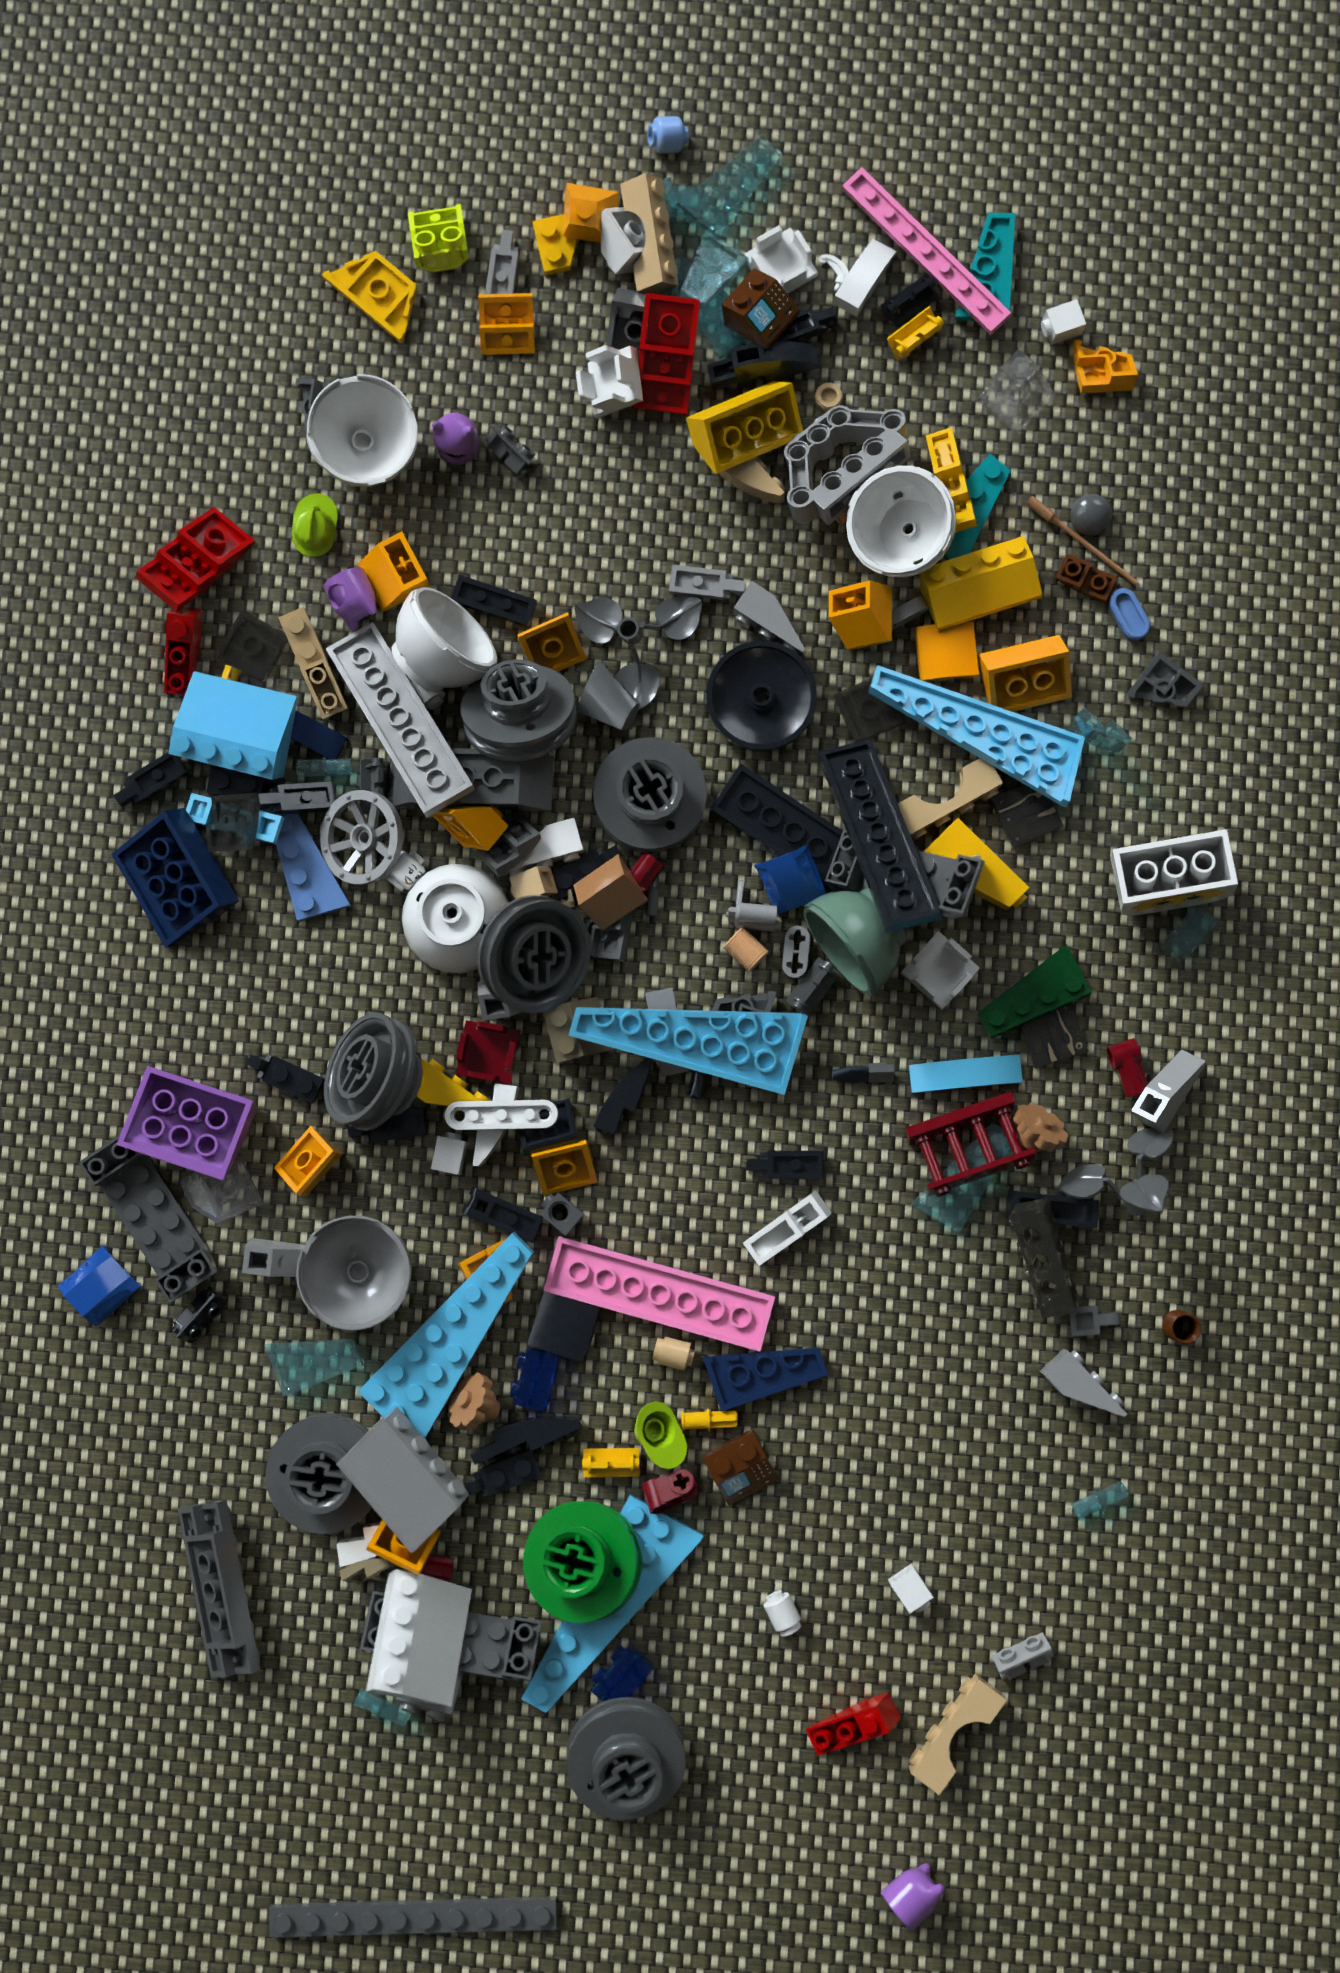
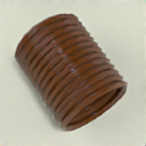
[1162,1310,1201,1344]

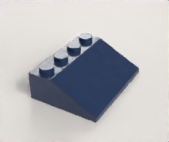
[111,808,239,948]

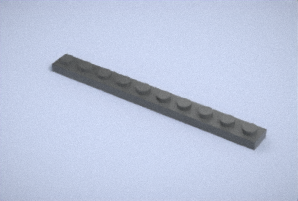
[269,1896,557,1937]

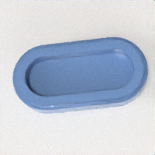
[1108,588,1150,641]

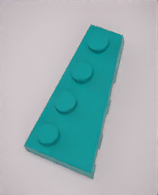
[955,213,1015,322]
[943,454,1011,560]

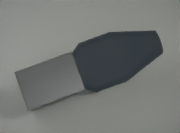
[832,1063,894,1083]

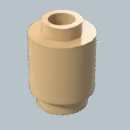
[652,1337,695,1371]

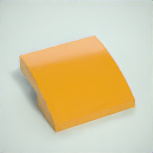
[478,293,535,355]
[914,621,979,682]

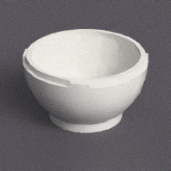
[846,466,956,577]
[392,587,497,693]
[402,864,509,973]

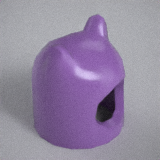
[432,412,479,465]
[323,567,376,631]
[881,1863,945,1931]

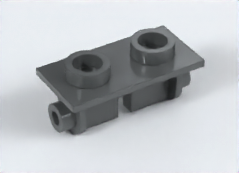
[485,425,540,478]
[360,758,386,816]
[786,957,841,1016]

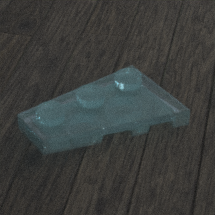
[679,230,749,311]

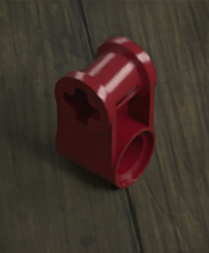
[641,1469,699,1514]

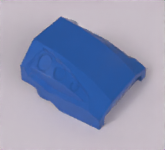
[754,845,828,914]
[58,1246,142,1326]

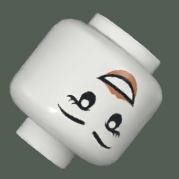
[385,850,426,892]

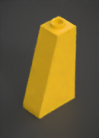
[924,818,1030,910]

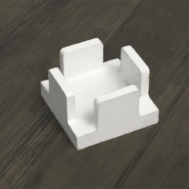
[744,225,818,294]
[576,345,643,417]
[901,931,980,1010]

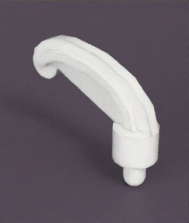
[819,254,849,292]

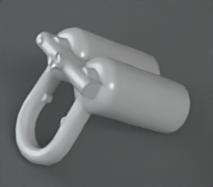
[726,880,777,932]

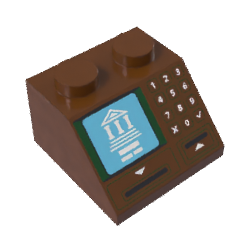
[721,268,800,350]
[703,1429,779,1506]

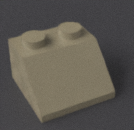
[543,997,612,1065]

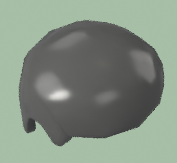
[1070,494,1112,536]

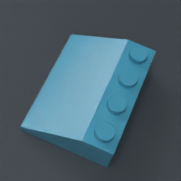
[169,671,298,780]

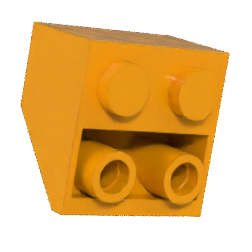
[358,531,431,612]
[829,580,892,650]

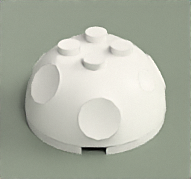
[306,374,418,487]

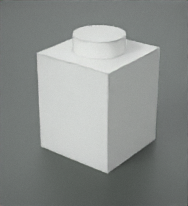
[1041,299,1086,345]
[431,1132,468,1175]
[888,1564,933,1613]

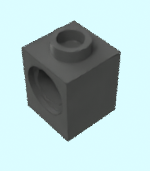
[540,1192,585,1236]

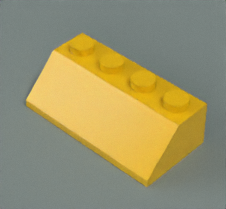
[686,381,803,474]
[919,536,1042,631]

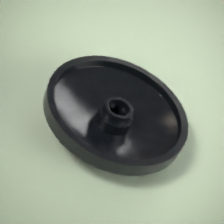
[706,641,817,752]

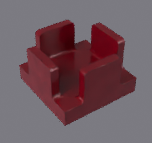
[456,1020,521,1085]

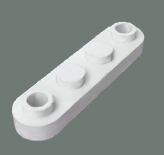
[445,1100,558,1130]

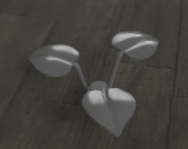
[575,596,703,711]
[1058,1128,1174,1216]

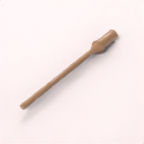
[1026,496,1138,585]

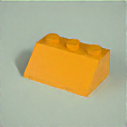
[979,635,1072,712]

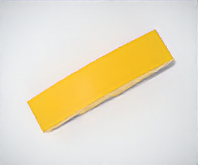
[926,427,977,533]

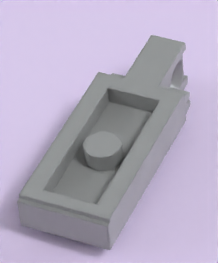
[485,230,519,294]
[669,565,746,600]

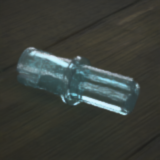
[296,757,352,779]
[1071,1481,1128,1520]
[353,1688,411,1727]

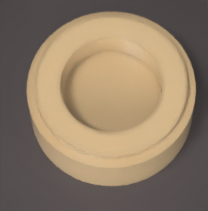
[815,383,842,412]

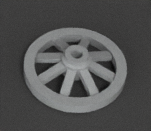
[320,790,403,885]

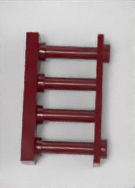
[905,1092,1036,1197]

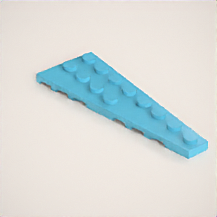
[868,665,1085,807]
[358,1232,534,1438]

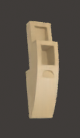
[718,457,785,504]
[278,607,348,719]

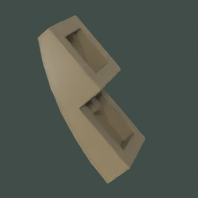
[339,1558,404,1585]

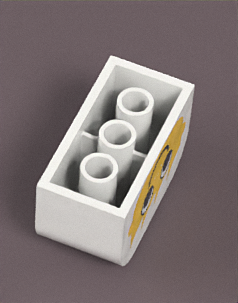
[1111,829,1238,915]

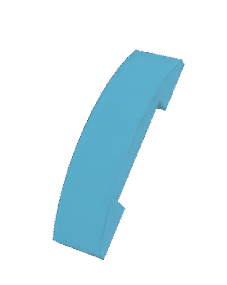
[186,793,284,844]
[909,1055,1023,1093]

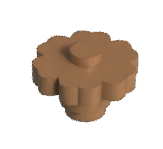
[1013,1103,1068,1152]
[448,1373,500,1431]

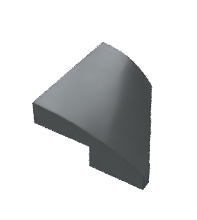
[585,911,634,962]

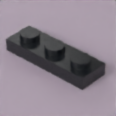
[451,575,537,628]

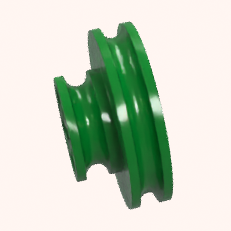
[523,1501,643,1623]

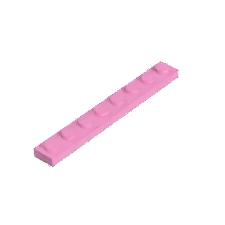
[842,167,1011,335]

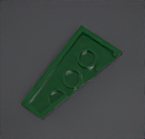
[978,944,1092,1040]

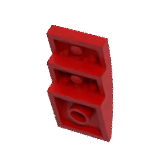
[633,293,701,416]
[135,507,255,612]

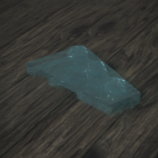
[264,1339,364,1397]

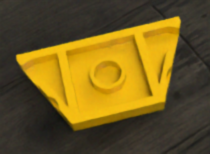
[322,251,417,344]

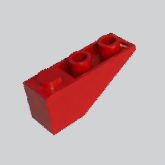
[164,607,203,696]
[805,1692,901,1756]

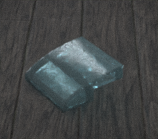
[1068,707,1133,754]

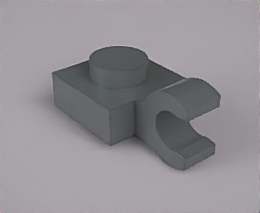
[1068,1305,1120,1337]

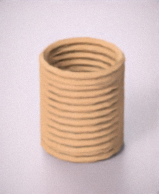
[723,927,769,972]

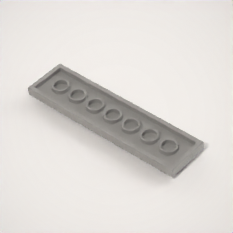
[326,622,475,818]

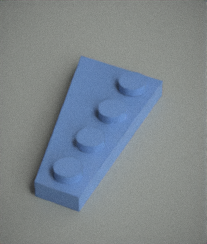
[275,813,351,921]

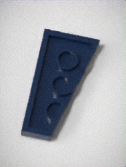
[703,1347,828,1412]

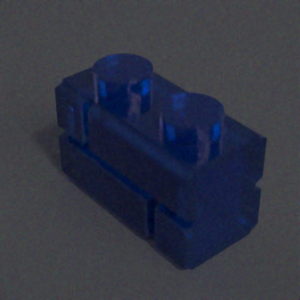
[510,1347,560,1412]
[590,1642,654,1702]

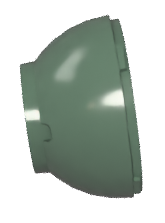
[804,888,907,996]

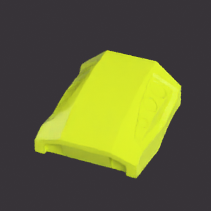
[408,204,469,273]

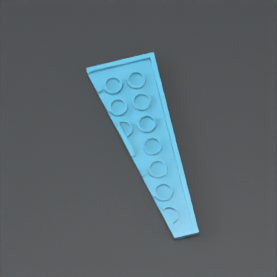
[569,1007,808,1095]
[521,1494,703,1713]

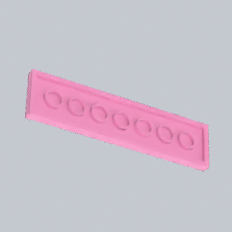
[543,1236,775,1351]

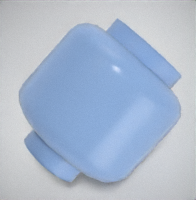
[647,116,689,154]

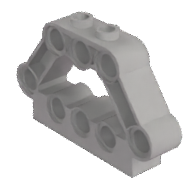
[784,405,911,526]

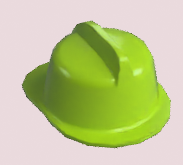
[292,493,338,557]
[634,1401,687,1469]

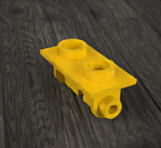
[887,306,944,361]
[582,1448,640,1477]

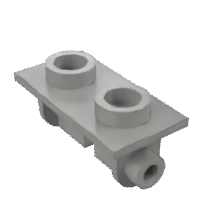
[991,1632,1054,1680]

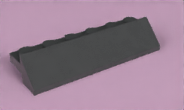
[177,1498,261,1678]

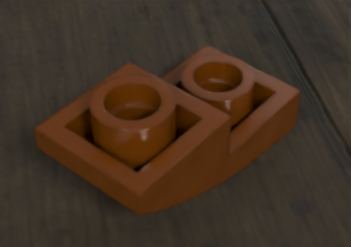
[1055,554,1118,605]

